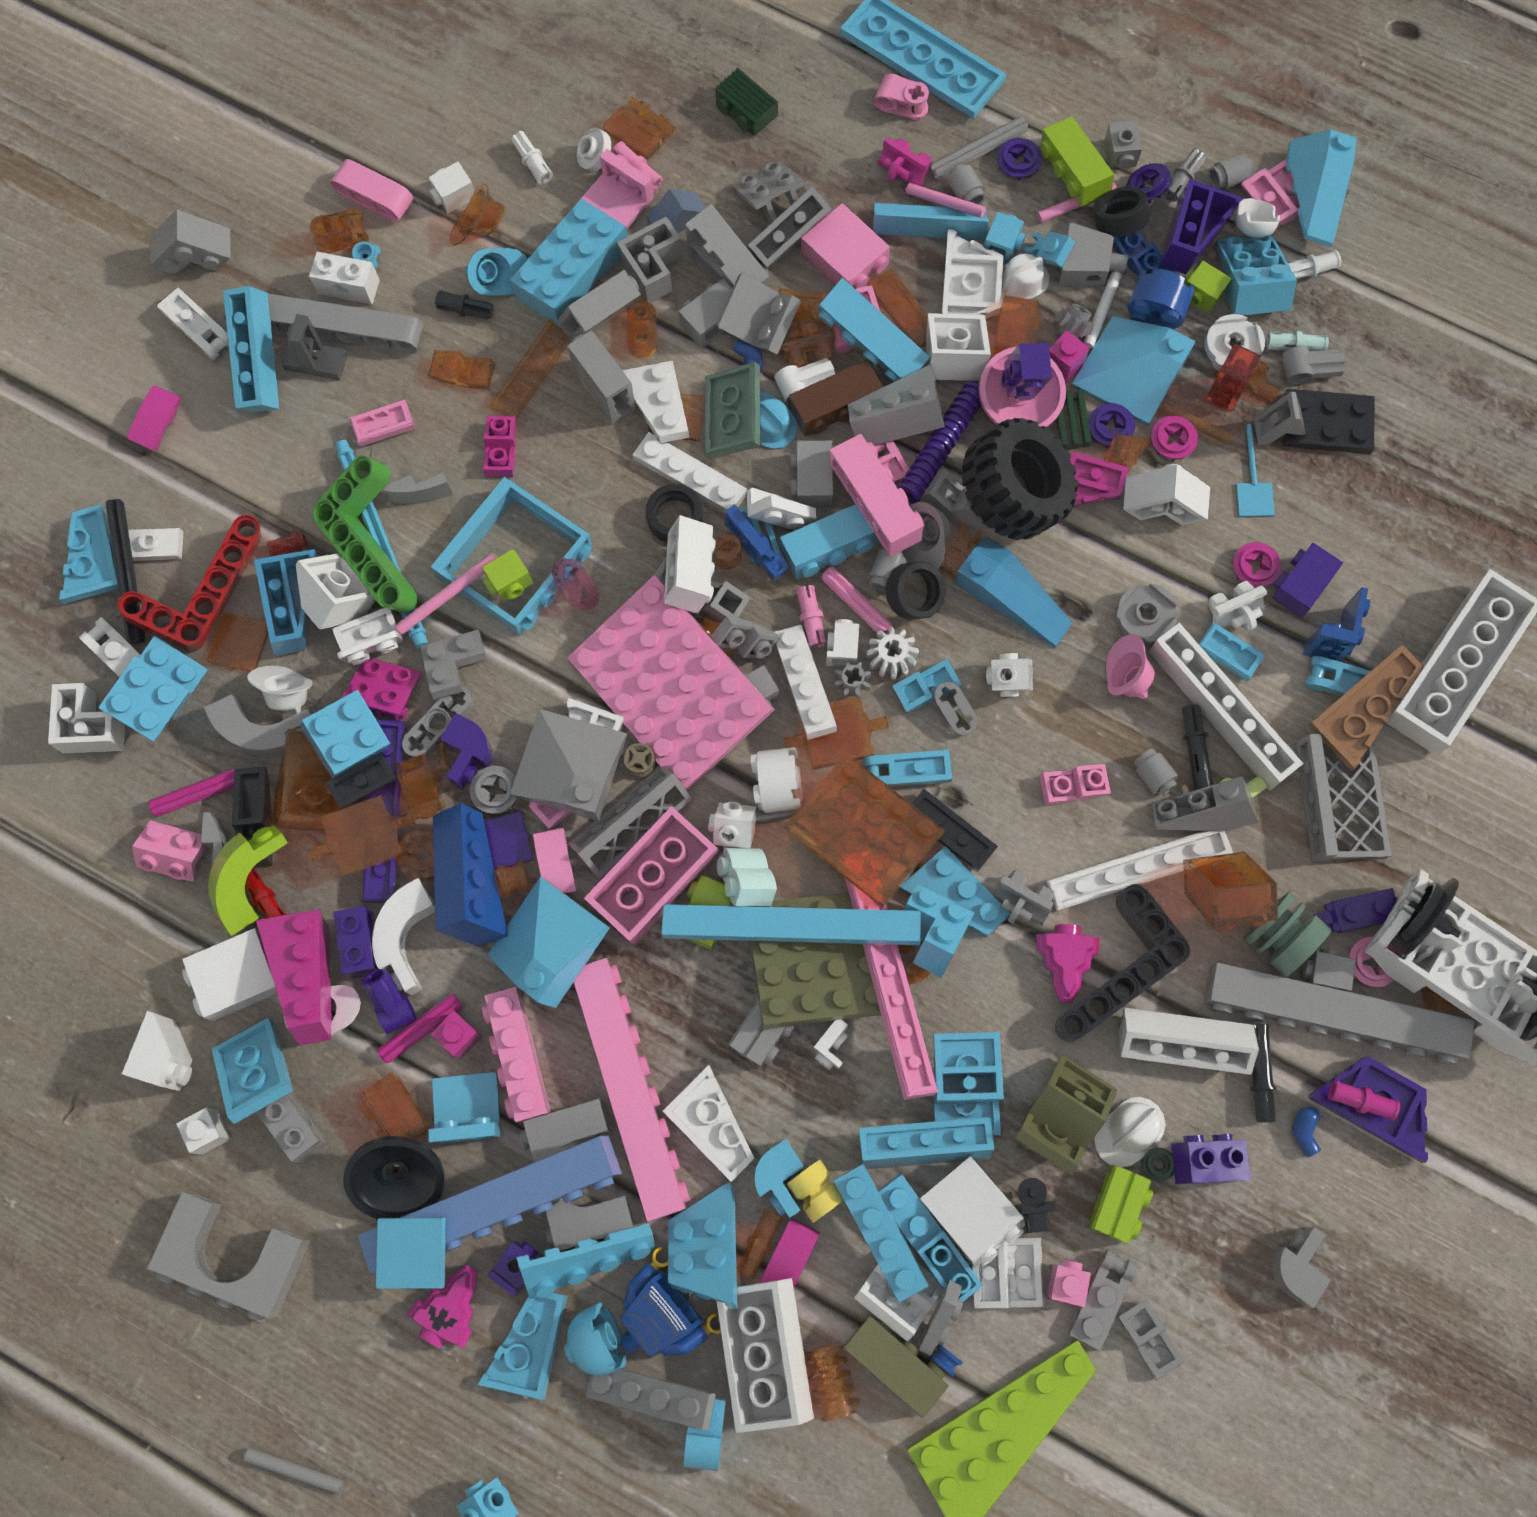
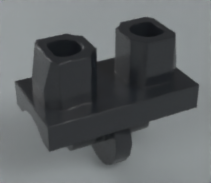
[1013,1178,1056,1233]

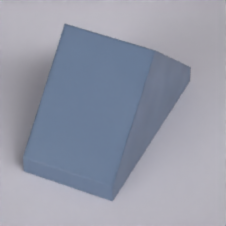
[647,189,706,233]

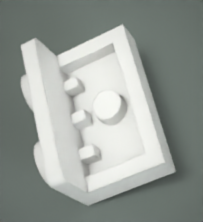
[747,488,816,530]

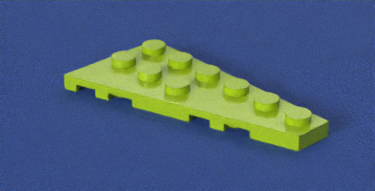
[906,1339,1097,1517]

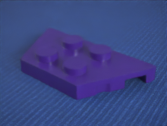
[1308,1056,1428,1163]

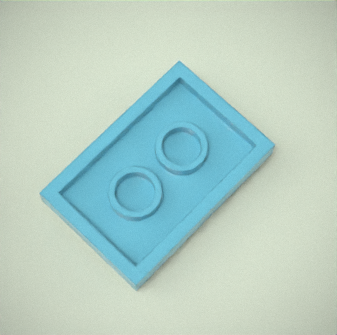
[212,1017,293,1124]

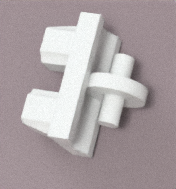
[1209,580,1267,631]

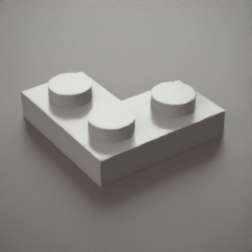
[420,630,487,700]

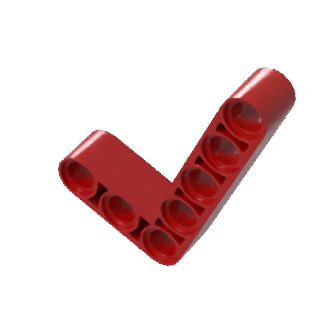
[118,515,262,652]

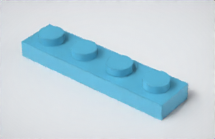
[834,1163,929,1302]

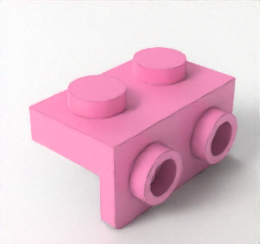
[132,820,207,882]

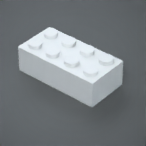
[717,1278,814,1433]

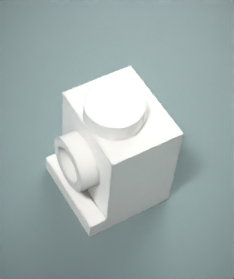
[826,619,859,667]

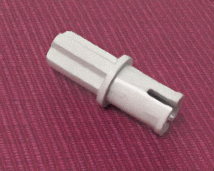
[511,131,553,185]
[1289,250,1342,279]

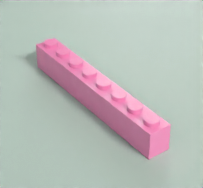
[574,958,690,1222]

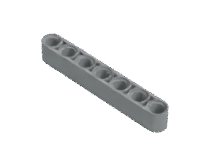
[224,294,423,354]

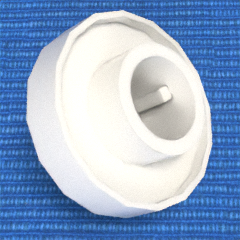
[577,128,611,172]

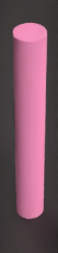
[1036,182,1117,223]
[906,183,986,218]

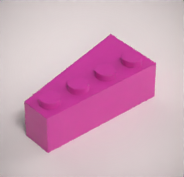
[256,909,332,1046]

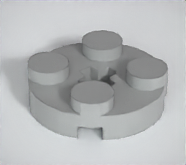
[1115,584,1178,646]

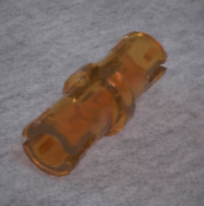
[736,1209,783,1280]

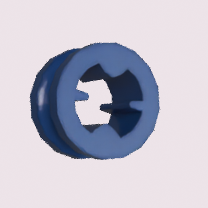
[929,1344,963,1376]

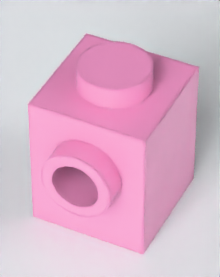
[1046,1259,1091,1307]

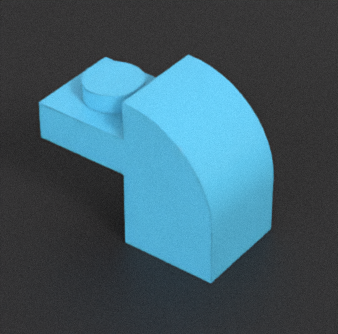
[755,1139,804,1218]
[684,1398,726,1471]

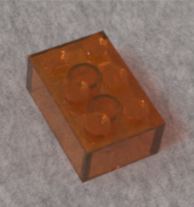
[1183,852,1278,930]

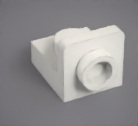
[813,1019,848,1070]

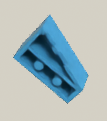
[254,549,317,656]

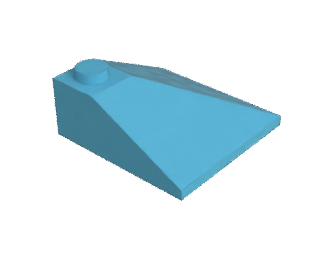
[1071,316,1196,426]
[487,877,610,1008]

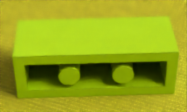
[1039,116,1114,207]

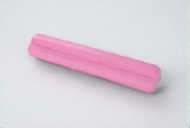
[822,567,892,634]

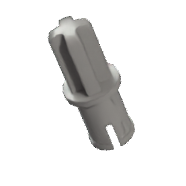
[1162,149,1205,202]

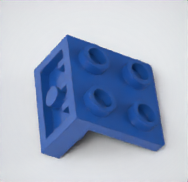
[1303,587,1370,662]

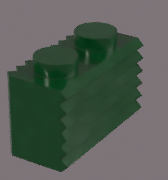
[715,68,778,136]

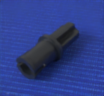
[435,290,494,319]

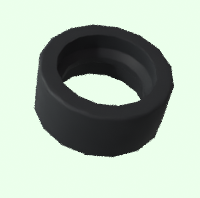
[1093,187,1150,238]
[646,484,702,543]
[885,561,946,620]

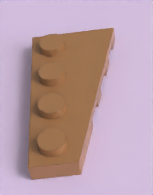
[1309,644,1424,771]

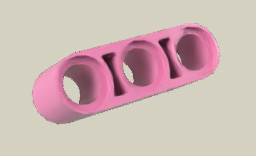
[330,159,414,222]

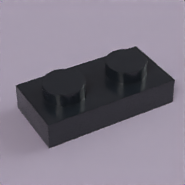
[325,752,398,812]

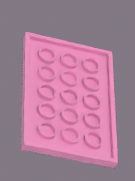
[567,575,775,791]

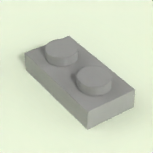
[919,1280,963,1356]

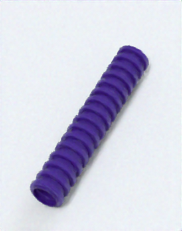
[897,382,981,504]

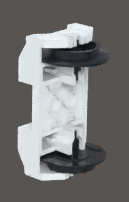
[1364,869,1537,1067]

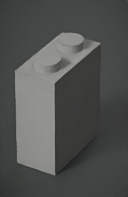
[557,270,641,342]
[567,330,636,425]

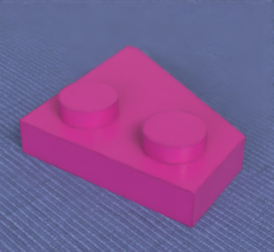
[1070,451,1129,506]

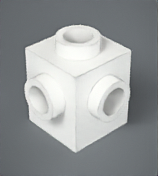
[986,653,1033,697]
[708,802,756,849]

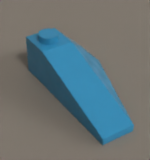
[955,536,1072,648]

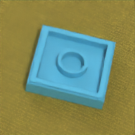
[376,1217,446,1289]

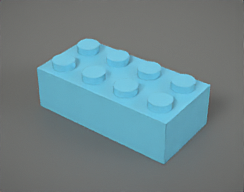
[510,198,628,327]

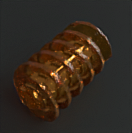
[804,1342,860,1422]

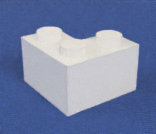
[1123,464,1210,525]
[48,683,125,754]

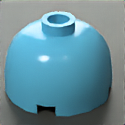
[564,1302,627,1376]

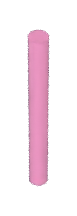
[395,553,496,635]

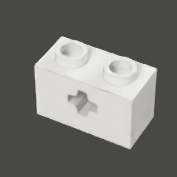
[309,252,380,305]

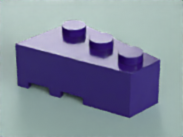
[1160,179,1243,275]

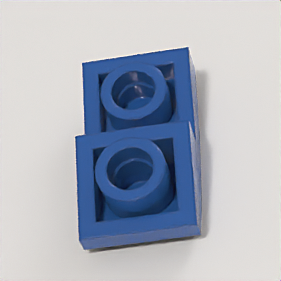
[1113,230,1167,277]

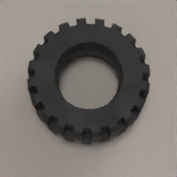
[962,418,1078,540]

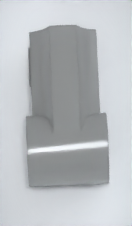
[1282,346,1346,385]

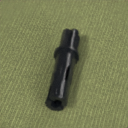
[1182,704,1213,791]
[1250,1024,1277,1123]

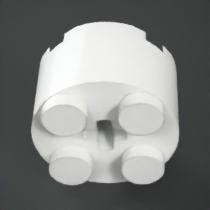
[751,747,803,813]

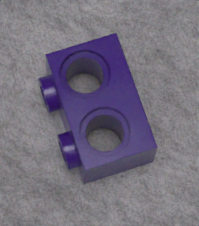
[333,906,378,979]

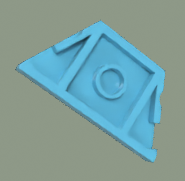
[668,1182,737,1309]

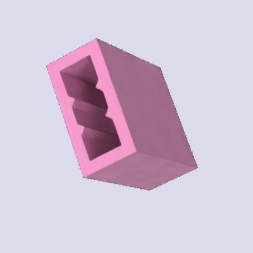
[801,203,890,289]

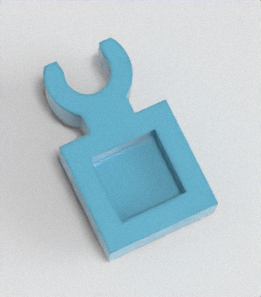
[1024,232,1076,267]

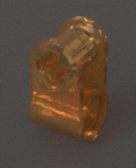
[310,209,369,253]

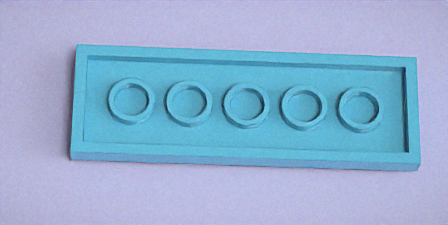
[840,0,1007,120]

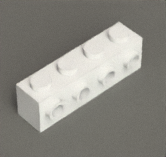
[1118,1007,1259,1075]

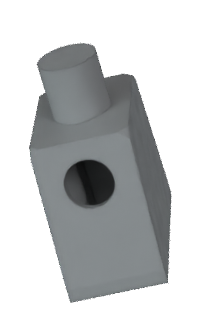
[1058,223,1128,286]

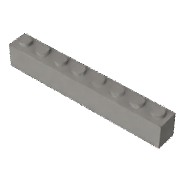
[1204,962,1475,1065]

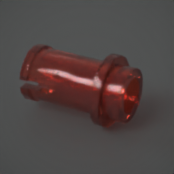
[267,530,308,557]

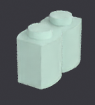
[717,848,777,906]

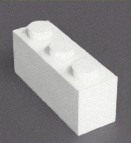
[664,515,716,614]

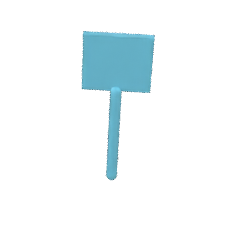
[1236,424,1275,517]

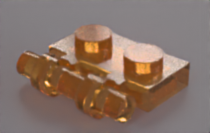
[603,97,676,161]

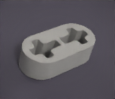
[934,682,978,735]

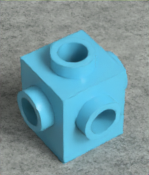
[456,1477,519,1517]

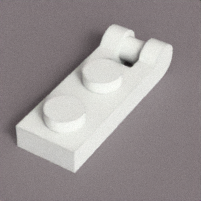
[157,287,229,361]
[79,617,141,677]

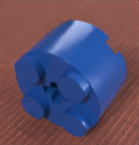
[1127,269,1195,330]

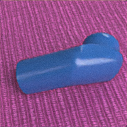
[1292,1106,1321,1158]

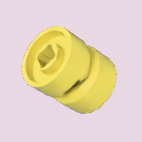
[786,1160,844,1223]

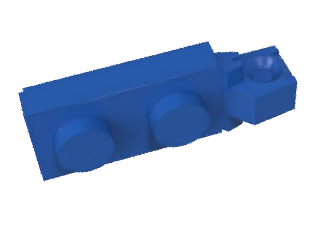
[724,504,789,581]

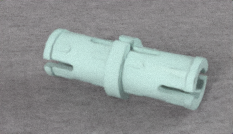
[1266,331,1329,351]

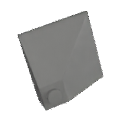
[510,709,627,821]

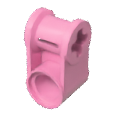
[874,73,929,120]

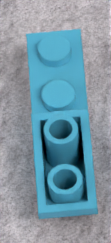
[878,1173,983,1302]

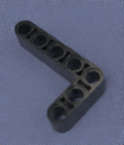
[1055,884,1190,1042]

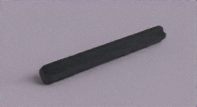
[106,499,145,644]

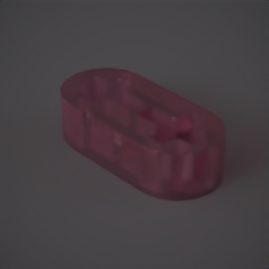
[552,558,599,610]

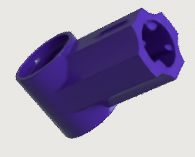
[361,968,417,1034]

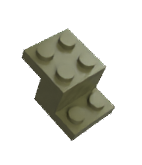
[1015,1054,1118,1175]

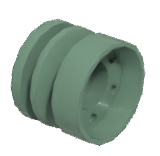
[1243,891,1332,977]

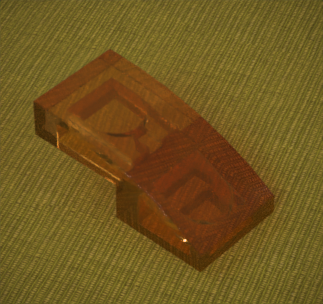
[428,350,495,390]

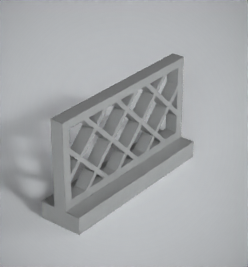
[1296,734,1391,862]

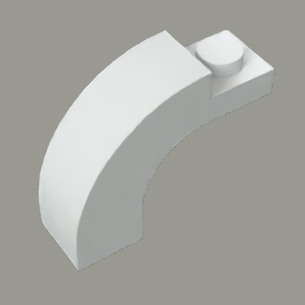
[372,878,435,996]

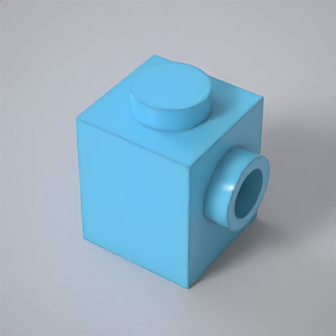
[984,212,1026,264]

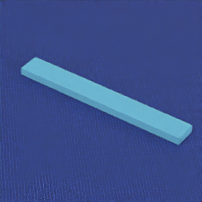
[661,904,921,945]

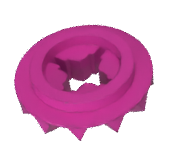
[1150,416,1198,461]
[1232,542,1281,587]

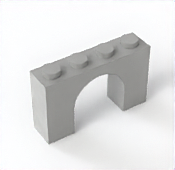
[520,1099,636,1252]
[147,1191,311,1322]

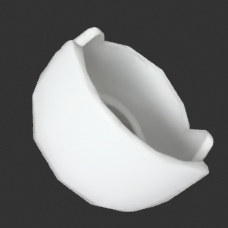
[1235,198,1280,239]

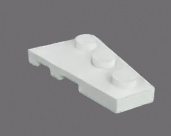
[622,361,689,443]
[663,1065,755,1182]

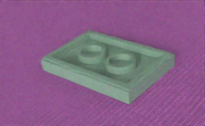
[705,362,760,459]

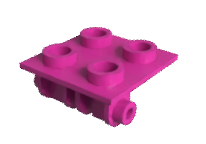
[342,658,422,721]

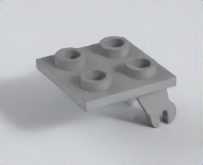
[731,161,805,225]

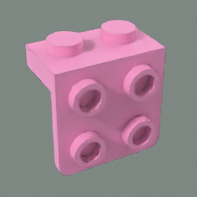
[578,149,654,229]

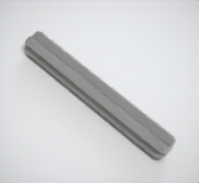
[929,117,1028,179]

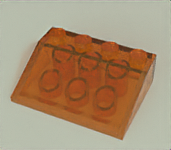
[784,754,945,908]

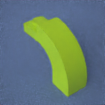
[208,825,288,936]

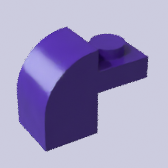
[440,713,492,790]

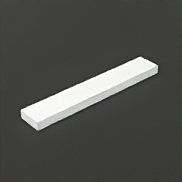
[1045,831,1234,912]

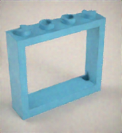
[431,476,593,636]

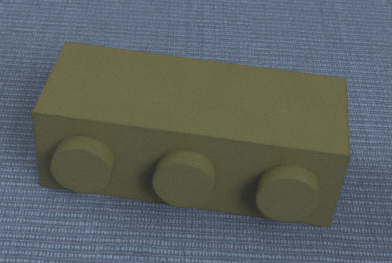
[843,1314,949,1418]

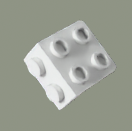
[332,608,404,665]

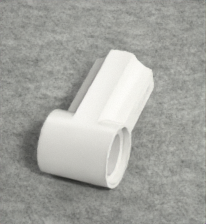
[774,358,835,405]

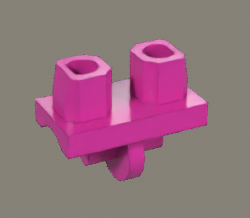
[877,137,932,186]

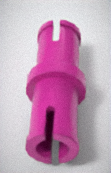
[1328,1080,1400,1121]

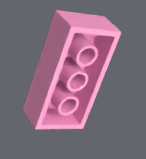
[584,806,720,946]

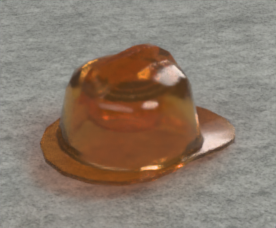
[449,183,505,246]

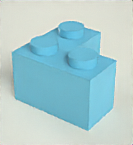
[904,884,974,978]

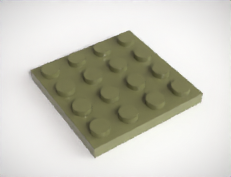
[747,893,881,1029]

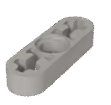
[402,686,474,761]

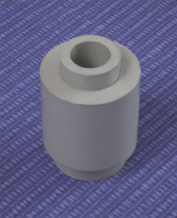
[1209,153,1254,190]
[947,164,986,205]
[868,549,906,594]
[1133,748,1179,796]

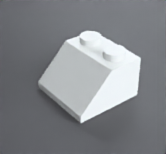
[926,313,991,381]
[296,553,375,629]
[122,1011,193,1091]

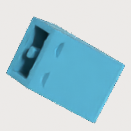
[1216,235,1297,315]

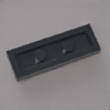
[904,789,998,872]

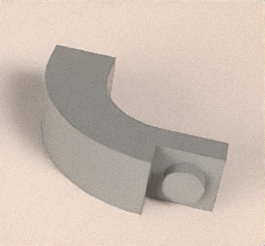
[204,694,312,758]

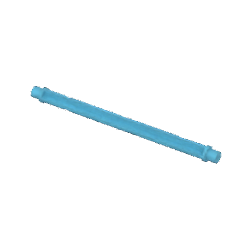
[335,440,429,649]

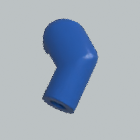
[733,339,763,373]

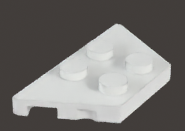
[942,229,1004,318]

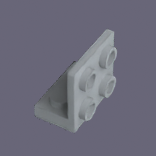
[717,273,801,355]

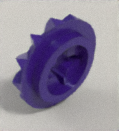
[996,138,1042,181]
[1126,163,1172,204]
[1088,403,1135,448]

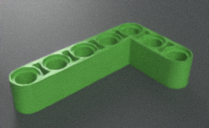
[313,455,417,613]

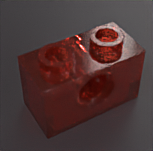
[1206,343,1262,411]

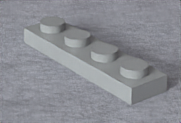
[586,1369,716,1430]

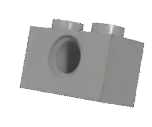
[256,1092,328,1163]

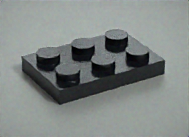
[1282,389,1375,454]

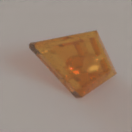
[1105,433,1151,472]

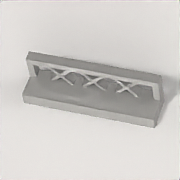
[568,766,693,879]

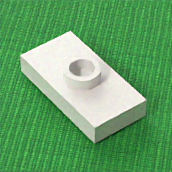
[128,528,183,561]

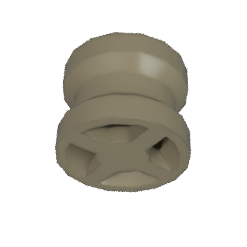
[624,743,656,779]

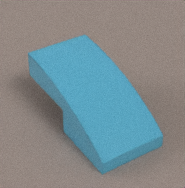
[892,659,963,713]

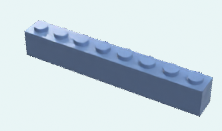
[358,1136,622,1274]

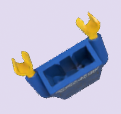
[620,1247,721,1356]

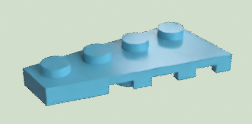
[516,1224,656,1299]

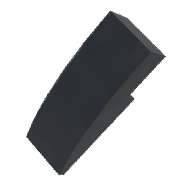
[232,766,272,868]

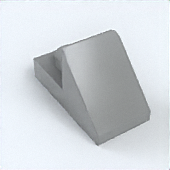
[1254,392,1305,446]

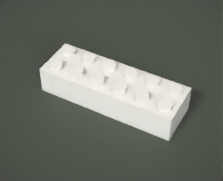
[1386,569,1537,756]

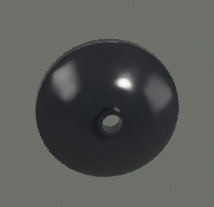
[343,1136,445,1219]

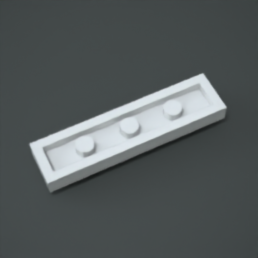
[633,432,747,513]
[775,625,837,740]

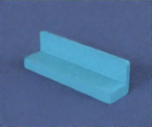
[873,203,989,241]
[859,1117,995,1169]

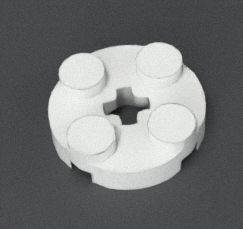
[1204,314,1265,372]

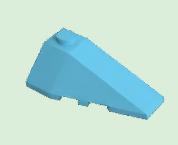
[1286,129,1357,247]

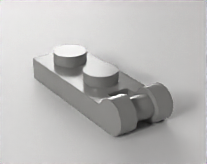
[1068,1248,1138,1351]

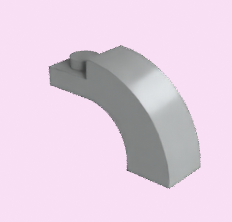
[654,555,751,623]

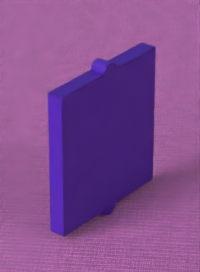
[484,811,533,871]

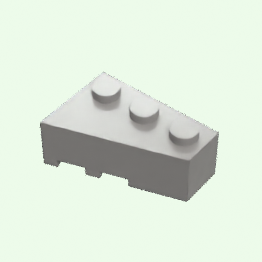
[685,204,770,288]
[848,364,945,446]

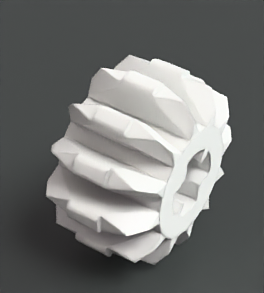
[866,626,919,680]

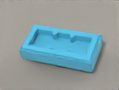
[1199,622,1265,682]

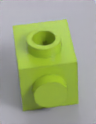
[1184,261,1232,314]
[482,549,533,602]

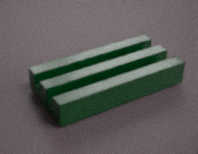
[1056,389,1091,449]

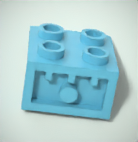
[428,1072,501,1144]

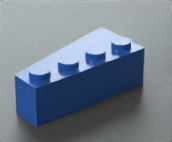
[433,803,508,947]

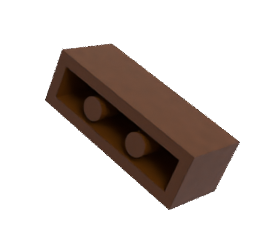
[789,359,883,436]

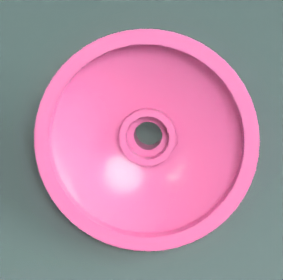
[979,347,1066,427]

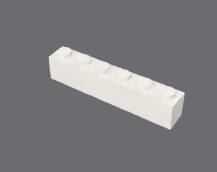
[1149,623,1304,791]

